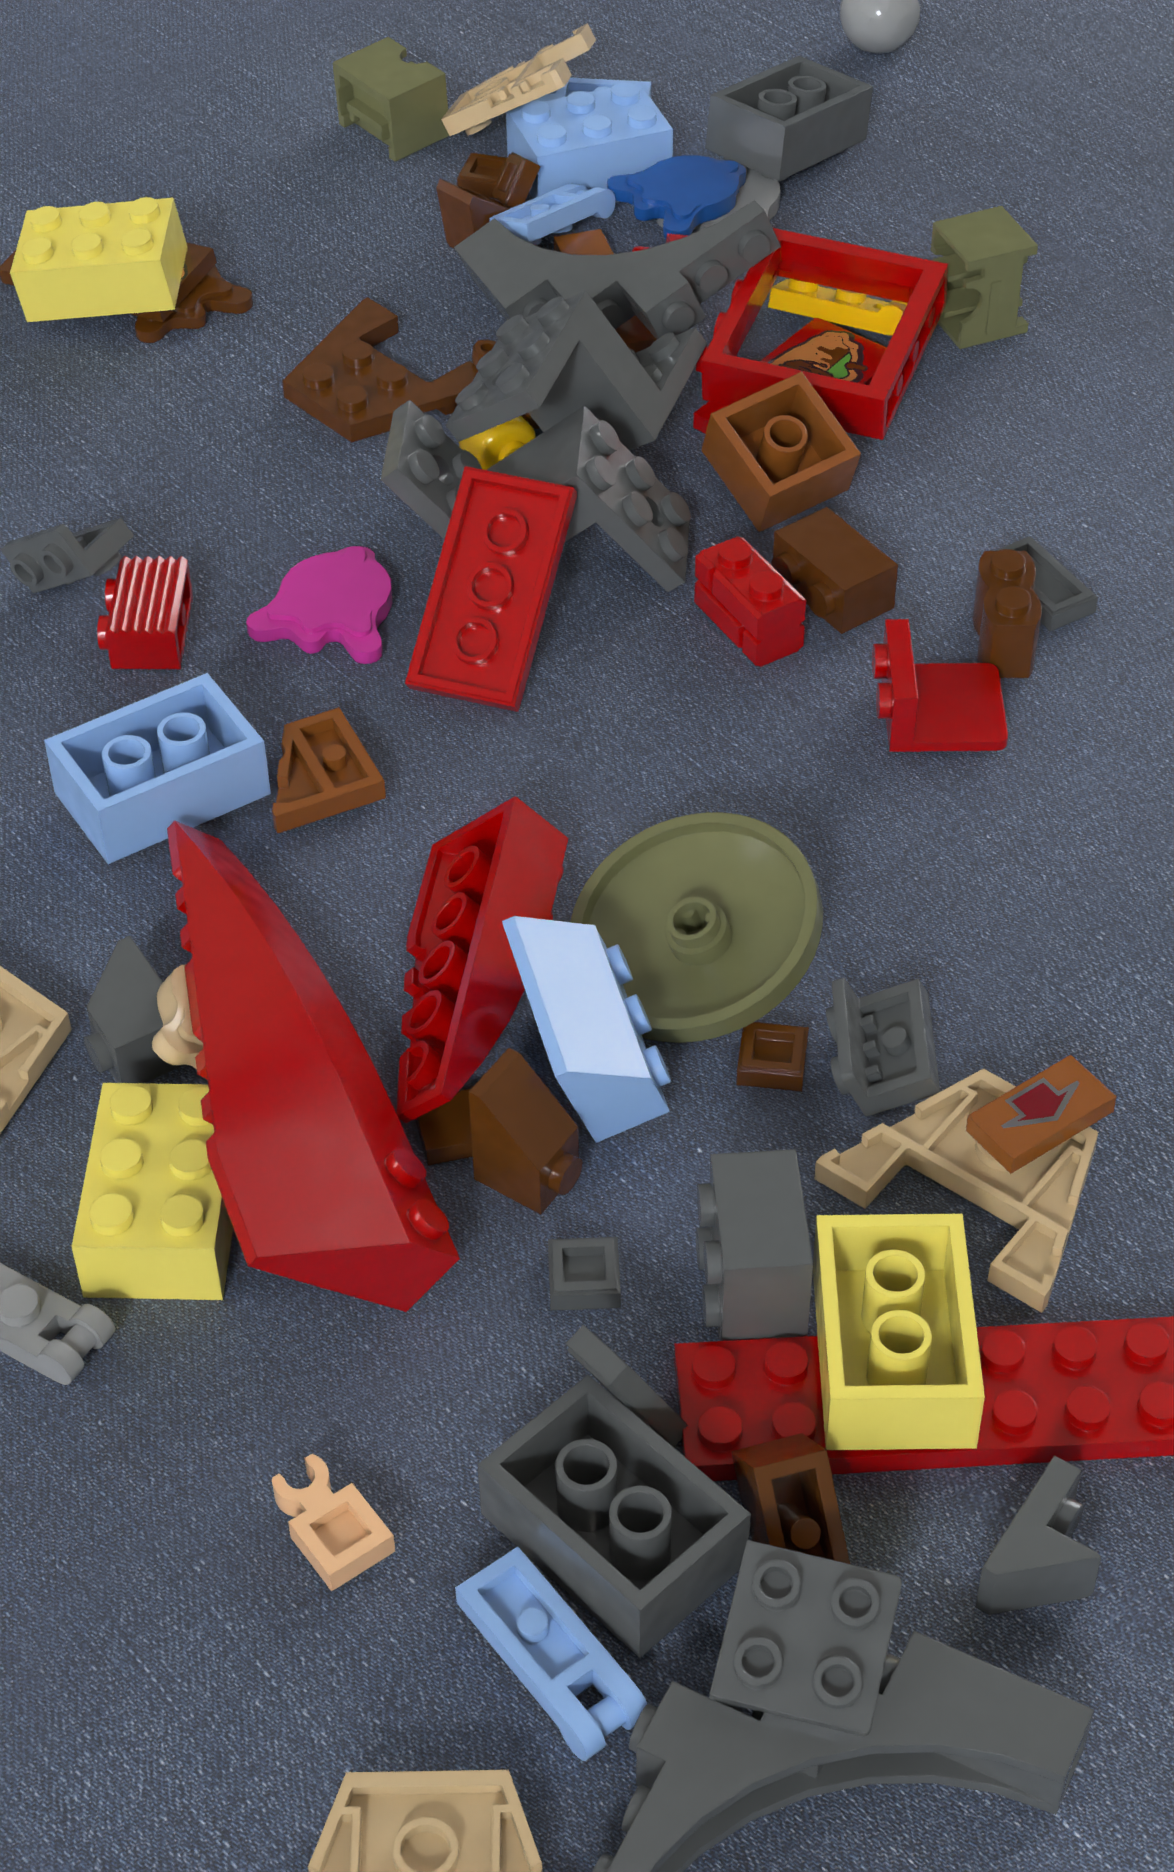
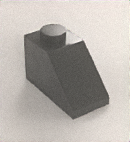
[84,936,186,1083]

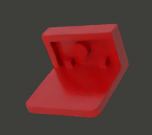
[872,619,1008,752]

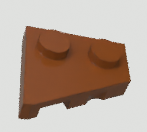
[272,707,386,834]

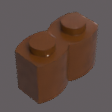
[973,549,1042,678]

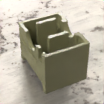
[332,37,450,162]
[931,206,1038,349]

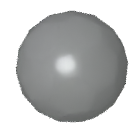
[840,0,920,54]

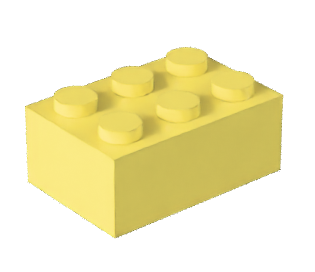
[10,197,187,322]
[72,1083,233,1300]
[813,1214,985,1450]

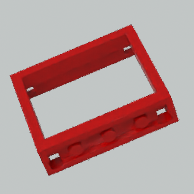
[696,228,948,440]

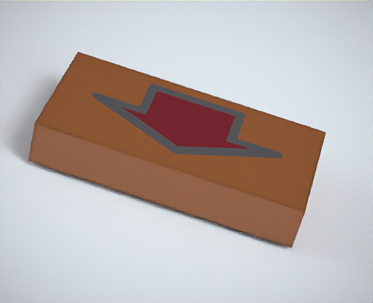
[966,1055,1117,1174]

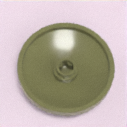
[570,812,823,1043]

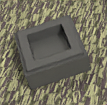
[548,1237,621,1311]

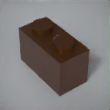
[771,507,898,634]

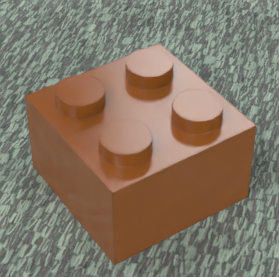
[701,372,861,532]

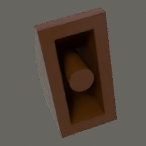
[469,1048,583,1214]
[731,1433,850,1564]

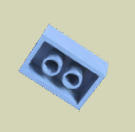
[506,82,673,199]
[44,673,271,864]

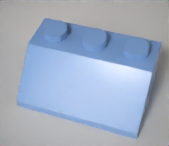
[502,916,671,1143]

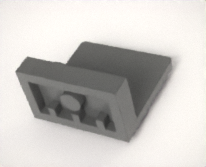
[709,1540,902,1737]

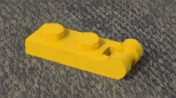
[768,278,908,335]

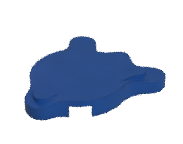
[607,155,746,239]

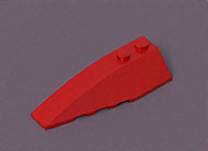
[396,796,569,1123]

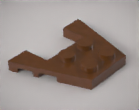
[282,297,478,442]

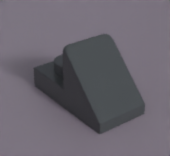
[975,1456,1101,1615]

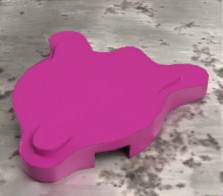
[246,546,393,664]

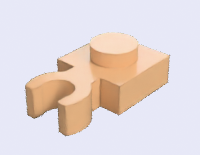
[272,1454,396,1591]

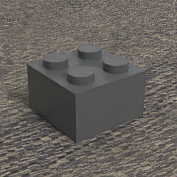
[696,1149,813,1341]

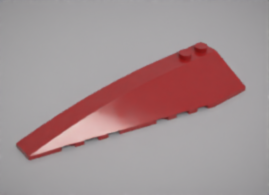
[167,820,460,1312]

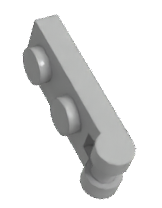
[0,1263,116,1385]

